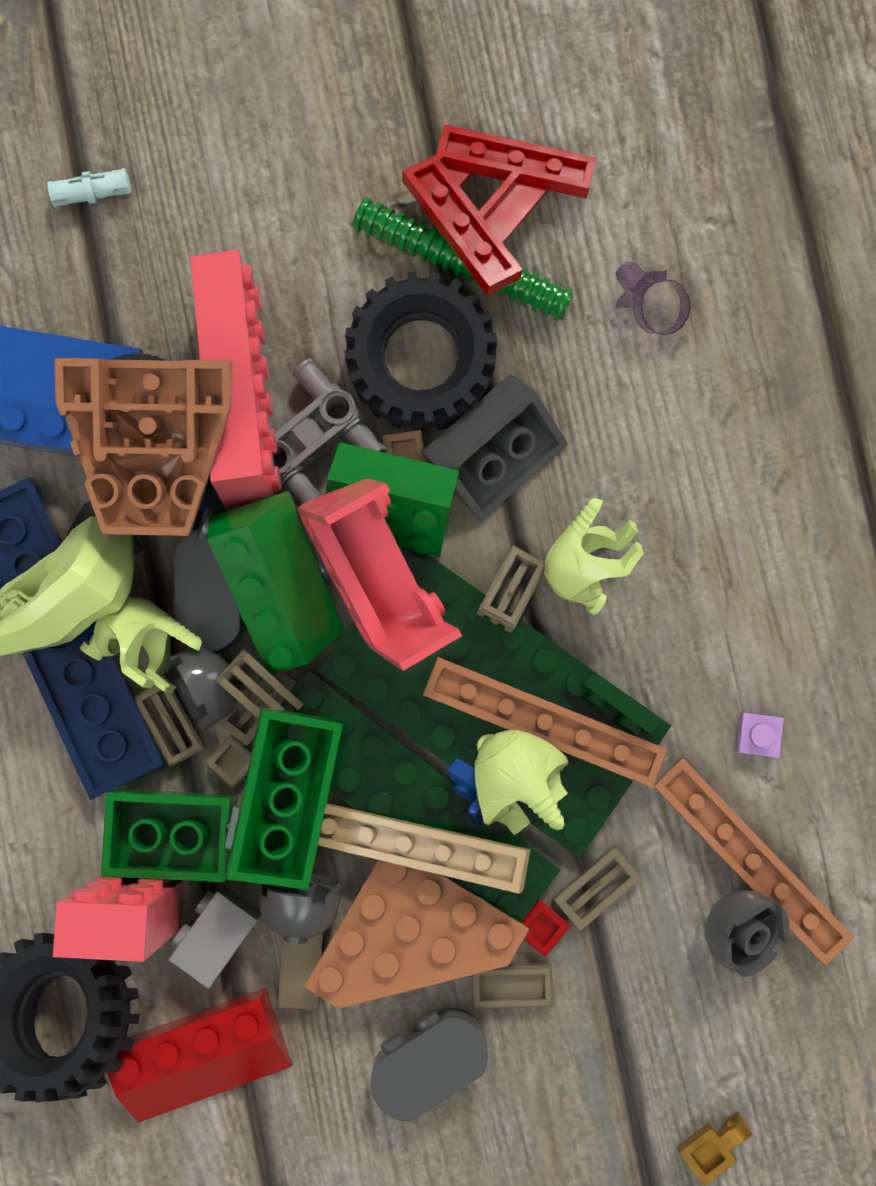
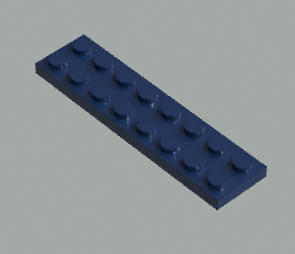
[0,477,166,800]

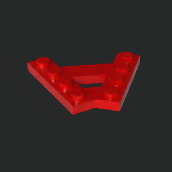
[402,124,596,296]

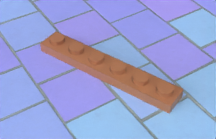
[423,657,668,788]
[653,757,854,966]

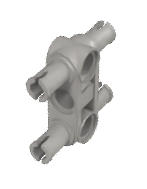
[272,358,386,506]

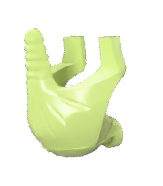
[544,498,644,615]
[80,596,202,694]
[475,730,569,835]

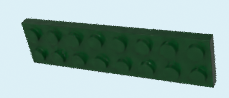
[280,669,561,922]

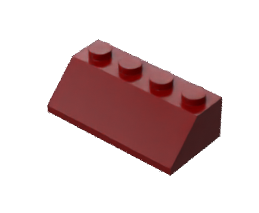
[107,987,293,1123]

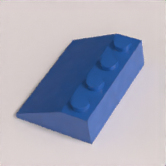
[0,326,143,457]

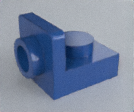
[448,758,484,828]

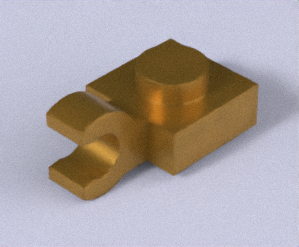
[677,1112,752,1186]

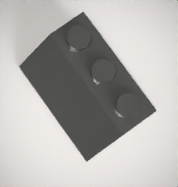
[421,374,568,522]

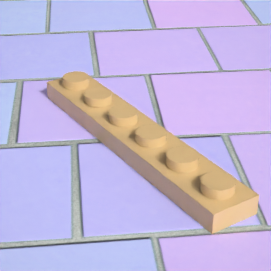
[318,803,531,894]

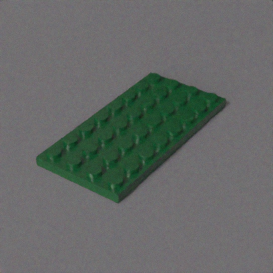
[317,548,672,858]

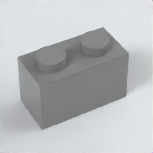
[169,886,261,989]

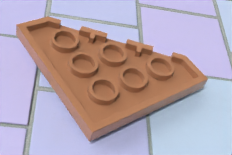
[304,860,530,1009]

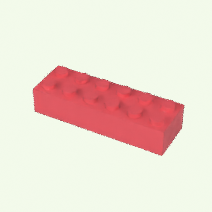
[190,249,282,511]

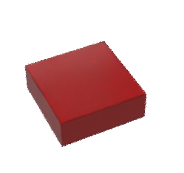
[521,898,571,957]

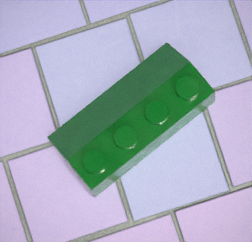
[207,491,344,675]
[225,709,343,890]

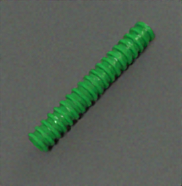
[353,197,573,322]

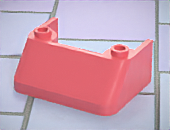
[297,479,462,671]

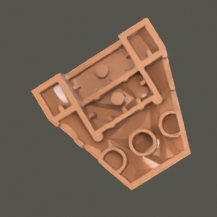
[54,358,232,536]

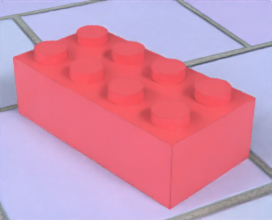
[53,876,183,962]

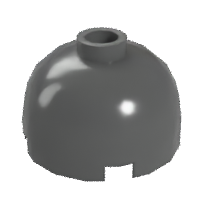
[167,647,240,730]
[258,872,342,944]
[705,890,789,977]

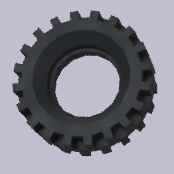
[344,271,497,432]
[0,933,140,1103]

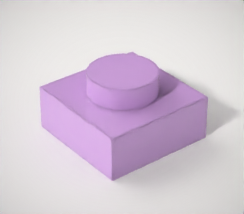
[736,712,784,758]

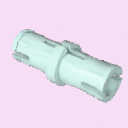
[47,168,132,208]

